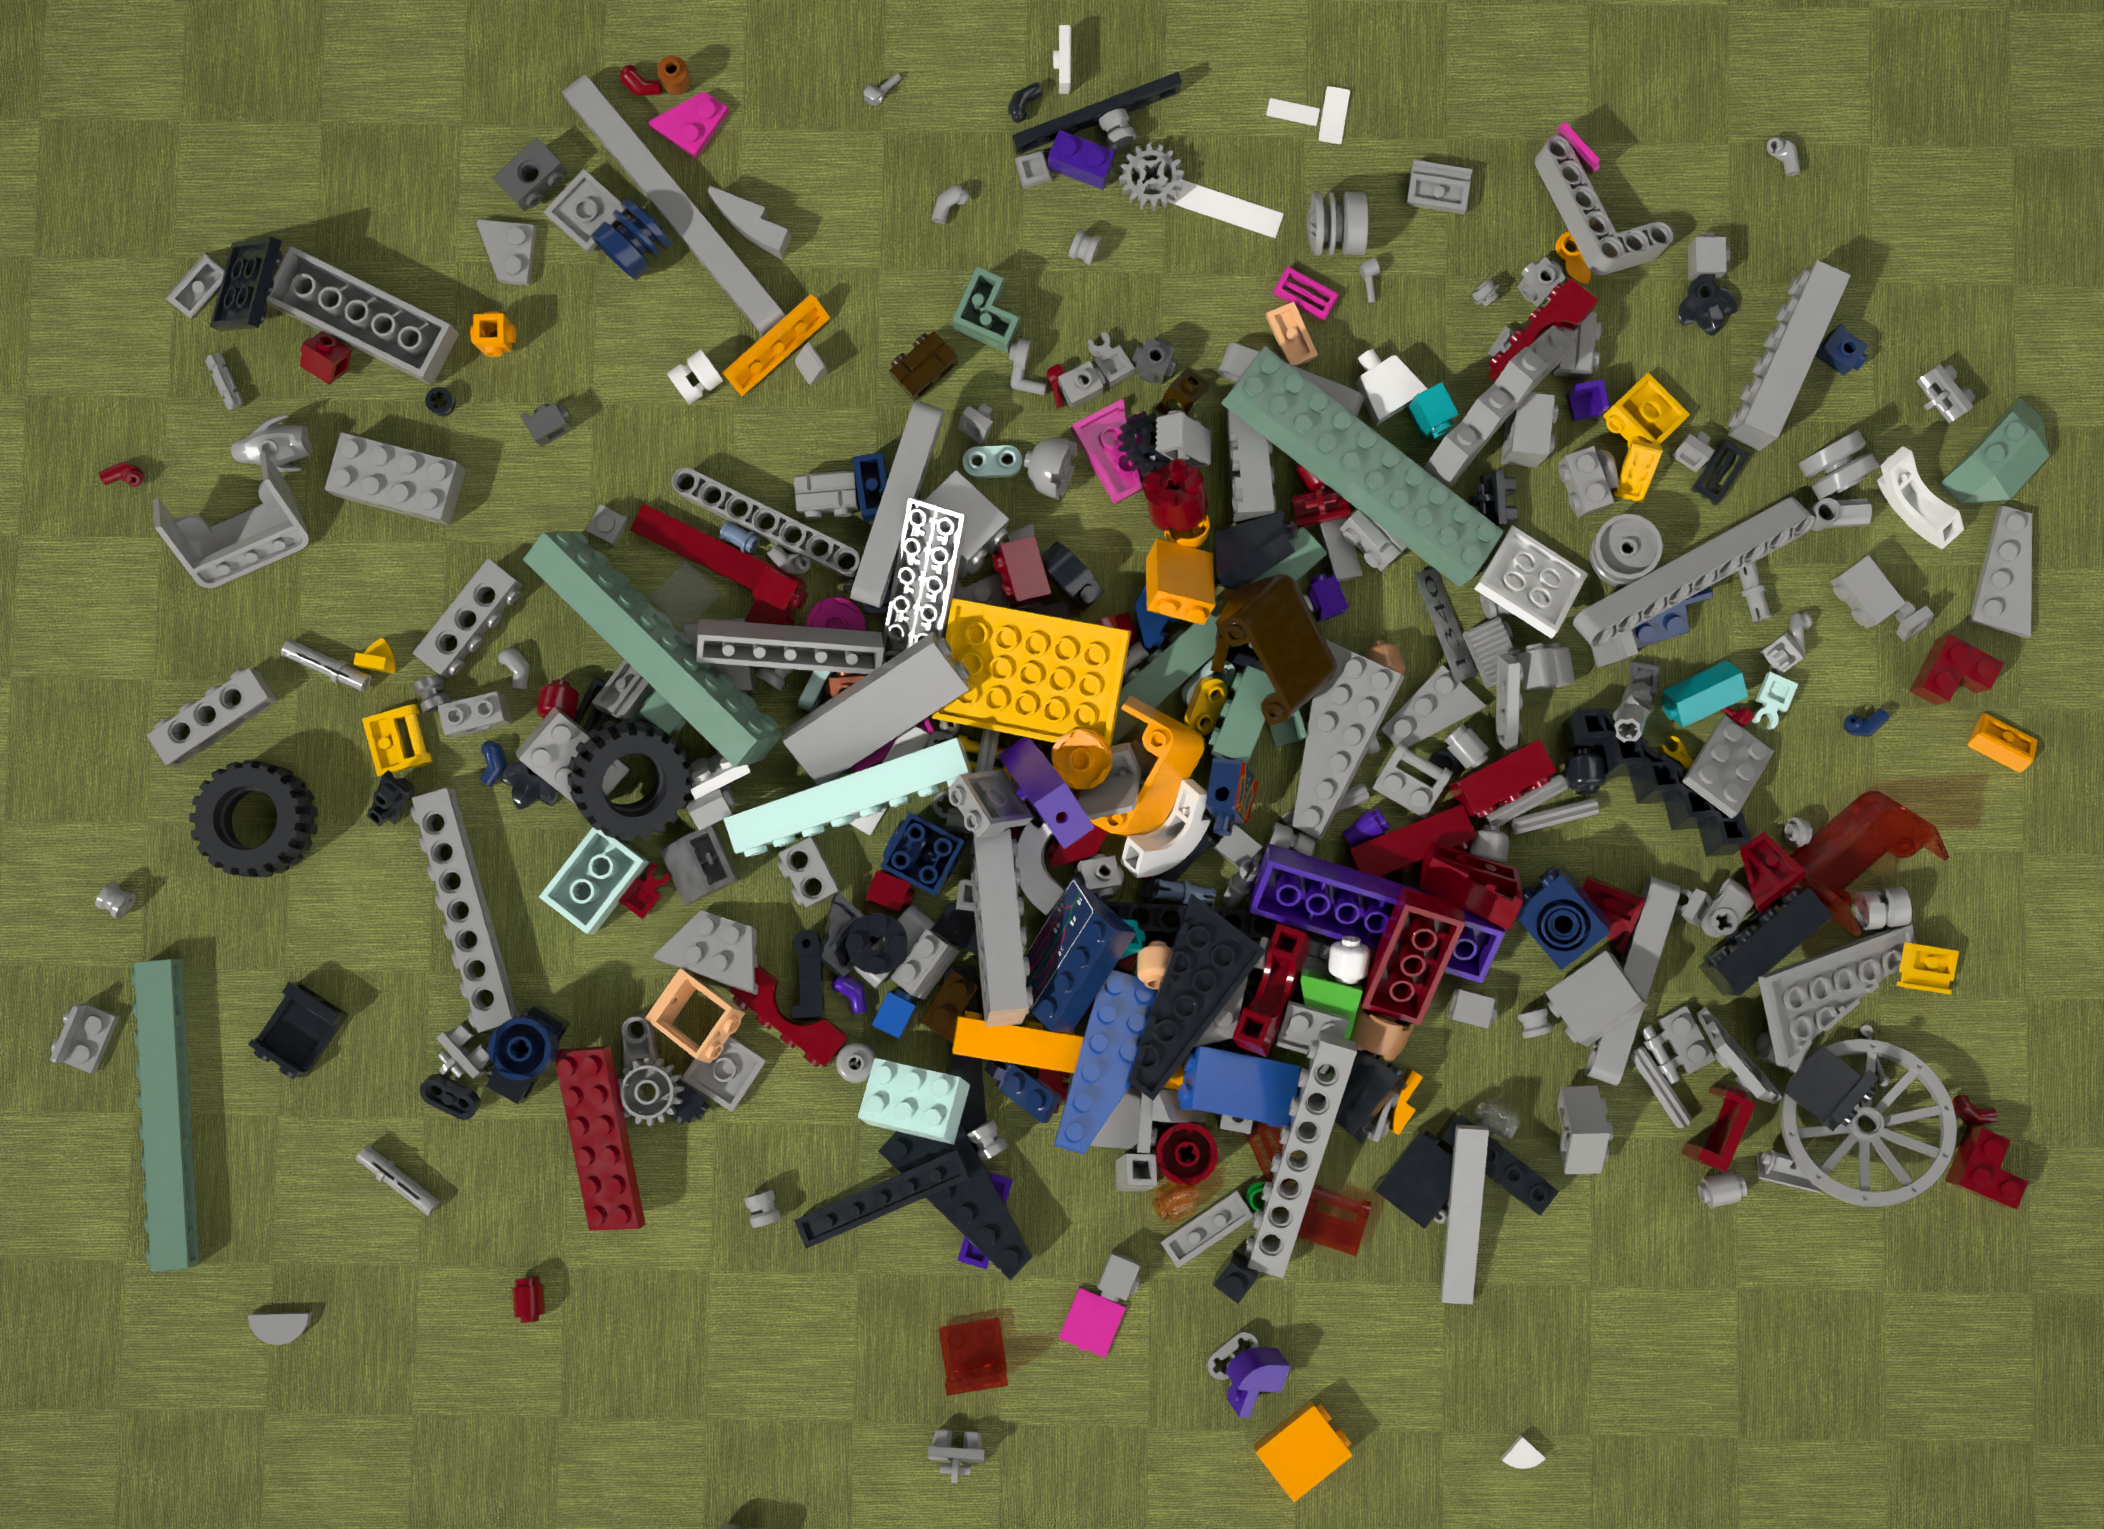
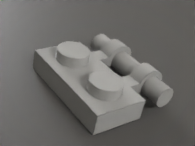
[1640,1005,1716,1084]

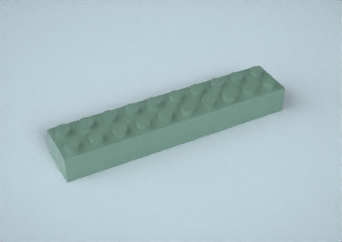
[1221,346,1504,587]
[523,531,783,768]

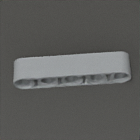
[1218,343,1365,417]

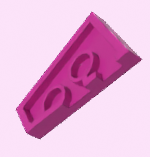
[1070,398,1142,505]

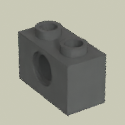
[493,137,567,212]

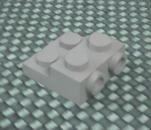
[948,769,1034,839]

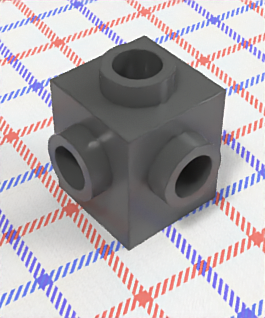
[1132,337,1178,385]

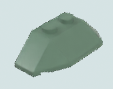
[1939,397,2050,504]

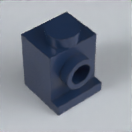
[1815,324,1868,375]

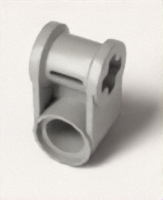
[1701,878,1754,937]
[621,1014,659,1070]

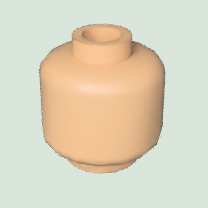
[1137,941,1172,989]

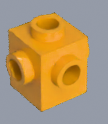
[470,311,517,357]

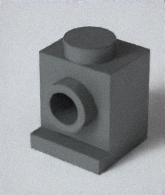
[520,402,572,447]

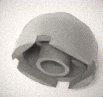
[1024,437,1077,500]

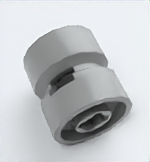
[1263,822,1317,857]
[1854,886,1912,931]

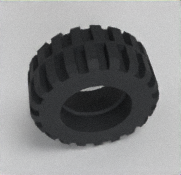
[568,718,692,841]
[189,760,318,878]

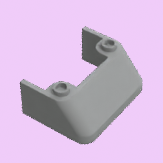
[153,452,309,588]

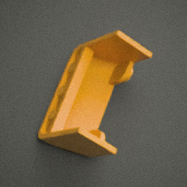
[1075,695,1205,836]

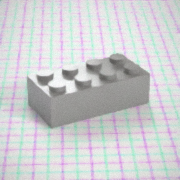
[324,432,466,526]

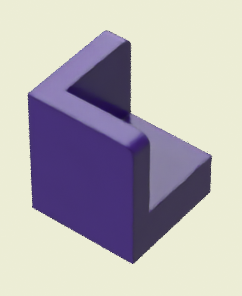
[1566,379,1609,422]

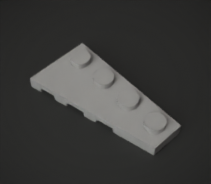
[1968,506,2032,638]

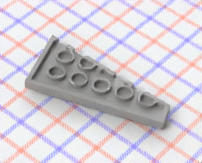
[1292,639,1404,841]

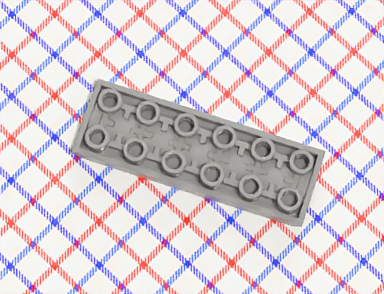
[882,497,968,665]

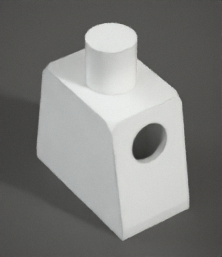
[1356,349,1427,427]

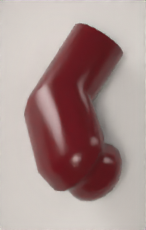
[99,461,145,487]

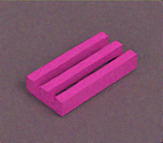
[1272,266,1339,322]

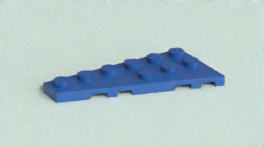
[1053,970,1158,1155]

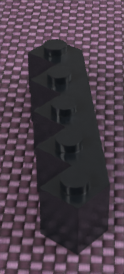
[1561,708,1751,857]

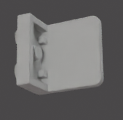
[1078,742,1142,820]
[1091,1087,1157,1153]

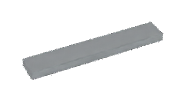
[1440,1125,1489,1305]

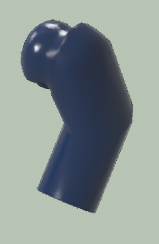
[1844,708,1890,737]
[479,740,507,787]

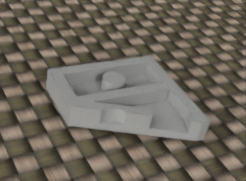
[477,219,536,286]

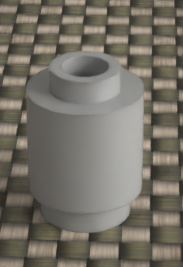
[1445,724,1489,769]
[1697,1171,1747,1208]

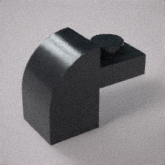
[1041,541,1105,612]

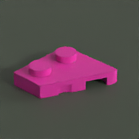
[648,91,729,159]

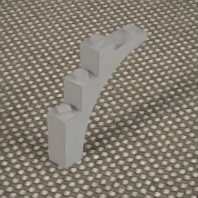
[1423,325,1577,489]

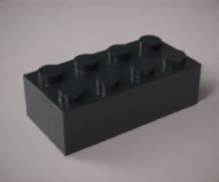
[1698,887,1833,996]

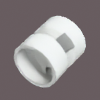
[666,349,723,406]

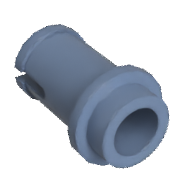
[720,520,760,553]

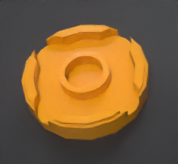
[1051,728,1113,790]

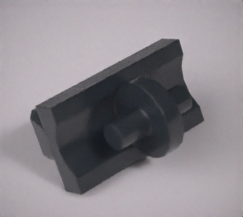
[1469,470,1518,527]
[367,770,415,826]

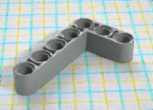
[1535,135,1673,275]

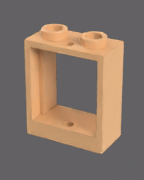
[645,968,745,1064]

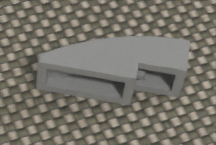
[708,186,791,260]

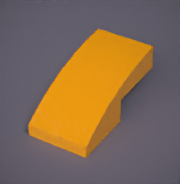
[1389,1068,1423,1135]

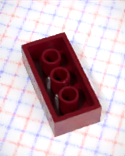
[1361,886,1466,1025]

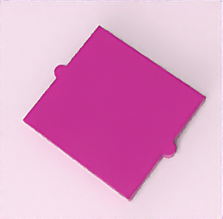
[1556,121,1600,174]
[1058,1287,1126,1358]

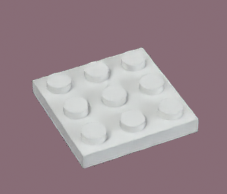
[1475,525,1588,639]

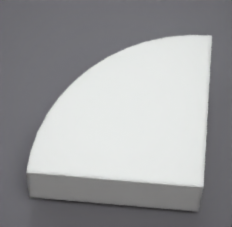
[1500,1435,1546,1469]

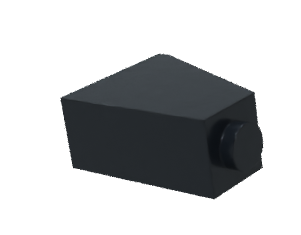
[1215,510,1298,590]

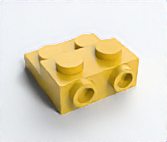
[1603,372,1690,448]

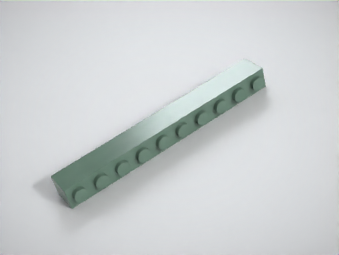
[1111,527,1327,746]
[131,959,199,1272]

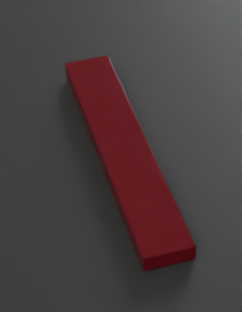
[630,504,805,590]

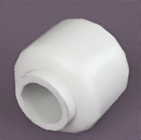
[1328,936,1370,984]

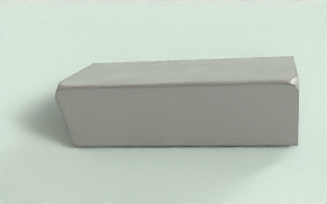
[165,253,225,319]
[1317,518,1363,582]
[1152,1089,1206,1123]

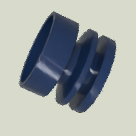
[590,199,672,281]

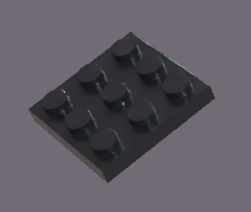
[210,237,282,331]

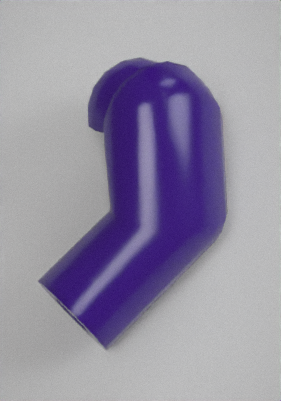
[831,975,867,1014]

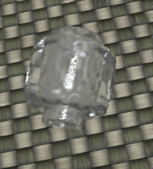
[1473,1097,1521,1143]

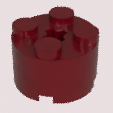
[1143,459,1208,532]
[1155,1122,1218,1185]

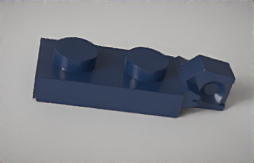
[984,1060,1062,1123]

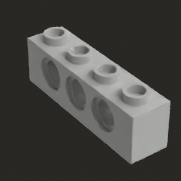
[412,559,523,679]
[146,668,278,768]

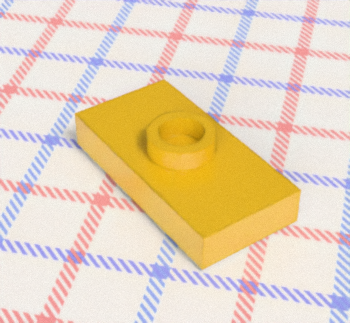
[1613,439,1663,503]

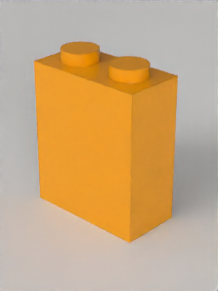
[1146,538,1215,625]
[1253,1399,1353,1502]

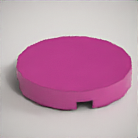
[805,596,866,631]

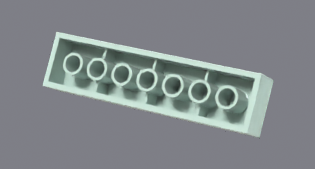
[724,738,973,857]

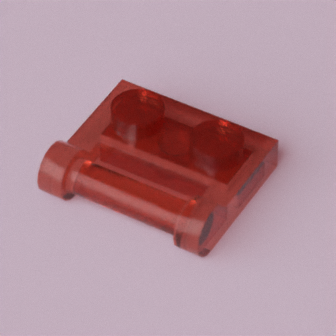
[1297,1183,1372,1256]

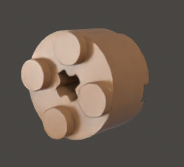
[1350,999,1415,1061]

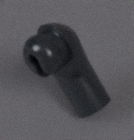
[1008,82,1043,123]

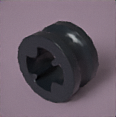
[425,387,456,417]

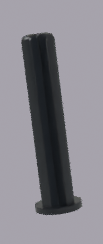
[1140,832,1216,904]

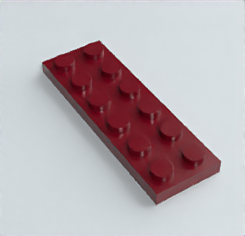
[555,1046,646,1231]

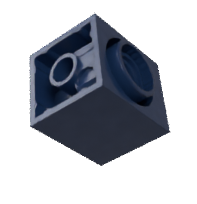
[880,812,967,897]
[1516,865,1611,970]

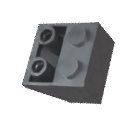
[660,825,741,906]

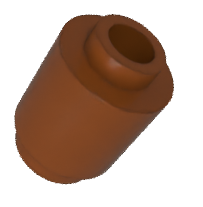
[657,56,691,95]

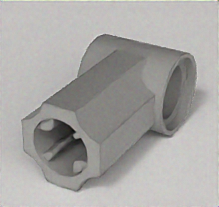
[1807,498,1872,531]

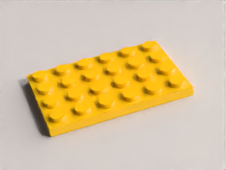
[932,598,1131,746]

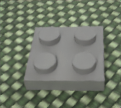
[544,169,627,254]
[682,1036,767,1112]

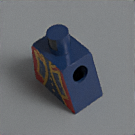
[1206,758,1259,836]

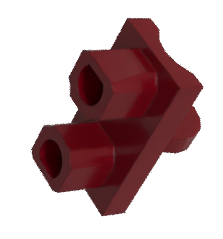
[1292,488,1351,528]

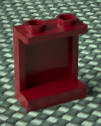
[1681,1084,1756,1172]

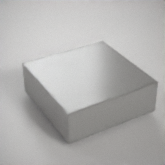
[1015,150,1051,189]

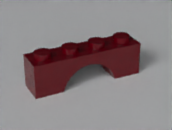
[1488,277,1599,382]
[1232,924,1312,1057]
[729,964,850,1067]

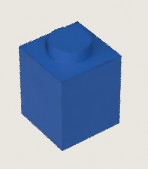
[872,989,917,1038]

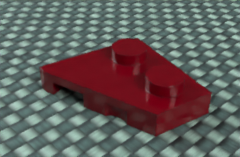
[1740,831,1806,912]
[1583,876,1646,954]

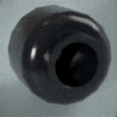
[1565,748,1606,795]

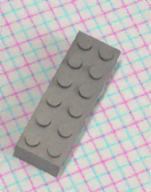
[266,246,459,386]
[1727,260,1851,451]
[969,829,1033,1027]

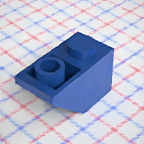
[1134,586,1176,652]

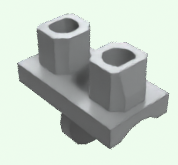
[1917,364,1976,423]
[436,1024,491,1079]
[928,1430,985,1484]

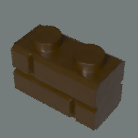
[889,331,959,401]

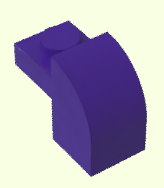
[1225,1347,1290,1418]

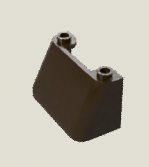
[1215,574,1337,726]

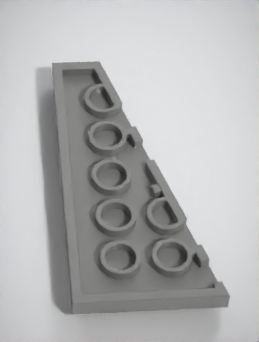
[1758,924,1916,1067]

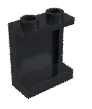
[248,982,349,1079]
[1309,1050,1408,1144]
[1371,1130,1454,1229]

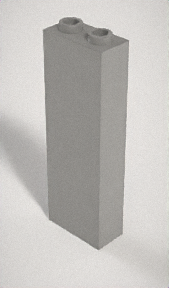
[782,632,970,786]

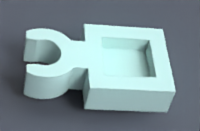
[1752,672,1798,730]

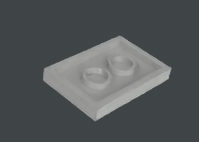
[1682,715,1774,819]

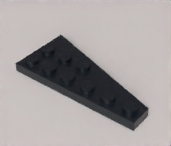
[1127,894,1266,1101]
[878,1121,1033,1281]

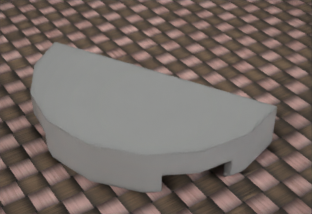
[247,1312,312,1345]

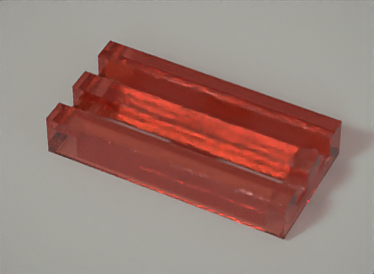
[1245,1123,1293,1184]

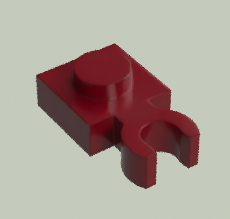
[619,863,671,920]

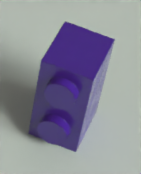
[1048,130,1115,190]

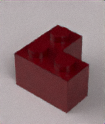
[744,567,809,626]
[1909,634,2004,705]
[1945,1125,2029,1210]

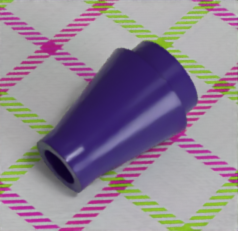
[1343,807,1390,847]

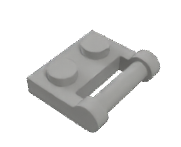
[1372,742,1453,819]

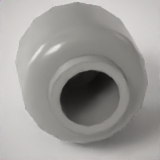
[1468,825,1509,864]
[836,1042,877,1083]

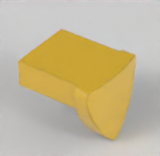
[353,638,396,674]

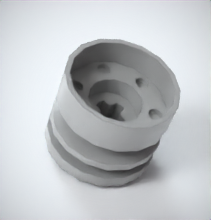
[1307,191,1368,256]

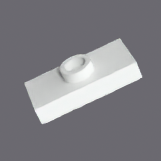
[1053,25,1071,94]

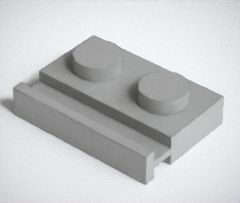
[1406,160,1473,214]
[592,659,654,720]
[1276,1001,1349,1054]

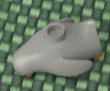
[231,414,313,472]

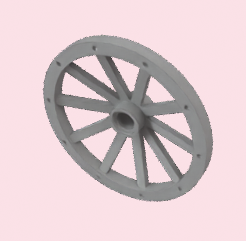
[1781,1039,1957,1207]

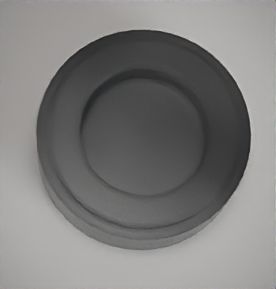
[1428,749,1459,777]

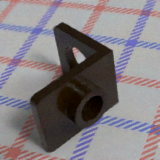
[1157,368,1210,416]

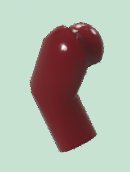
[620,64,662,96]
[1952,1095,1997,1125]

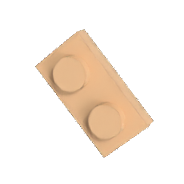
[1266,301,1318,367]

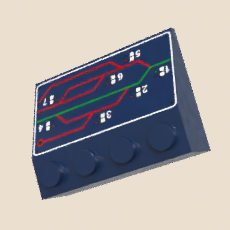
[1023,877,1137,1032]

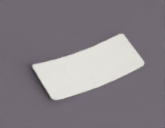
[1318,86,1350,144]

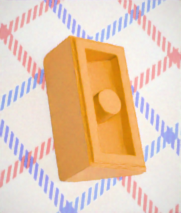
[1968,713,2038,772]

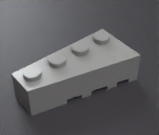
[1225,407,1276,524]

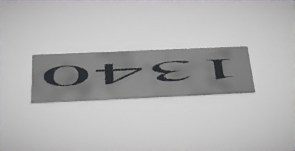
[1414,568,1478,682]

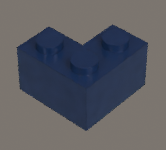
[852,452,921,522]

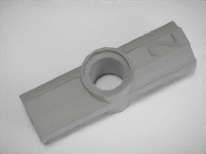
[1613,681,1654,742]

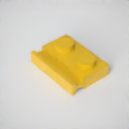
[1896,942,1959,994]

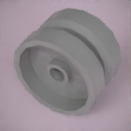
[1798,430,1880,500]
[1589,514,1663,587]

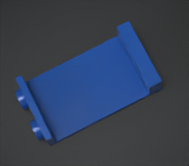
[1178,1046,1300,1128]

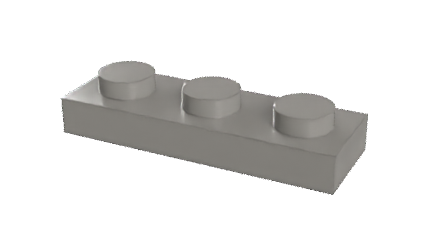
[1496,653,1523,750]
[1160,1190,1254,1268]

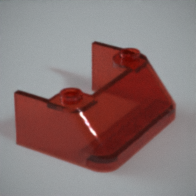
[1790,791,1950,937]

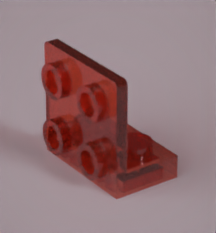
[939,1317,1009,1396]

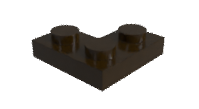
[919,970,979,1043]

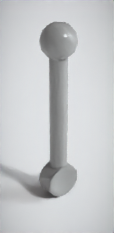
[1859,1025,1890,1087]

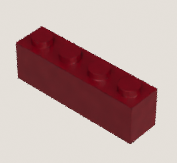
[1346,804,1477,879]

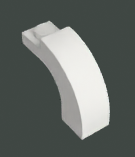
[1877,446,1964,549]
[1120,779,1210,878]
[1015,819,1065,915]

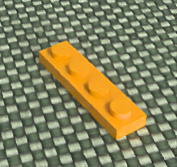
[722,294,830,396]

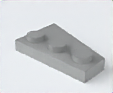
[1379,665,1486,748]

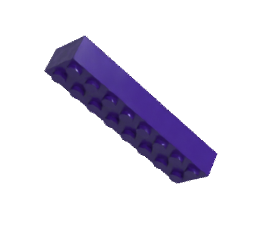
[1249,843,1505,983]

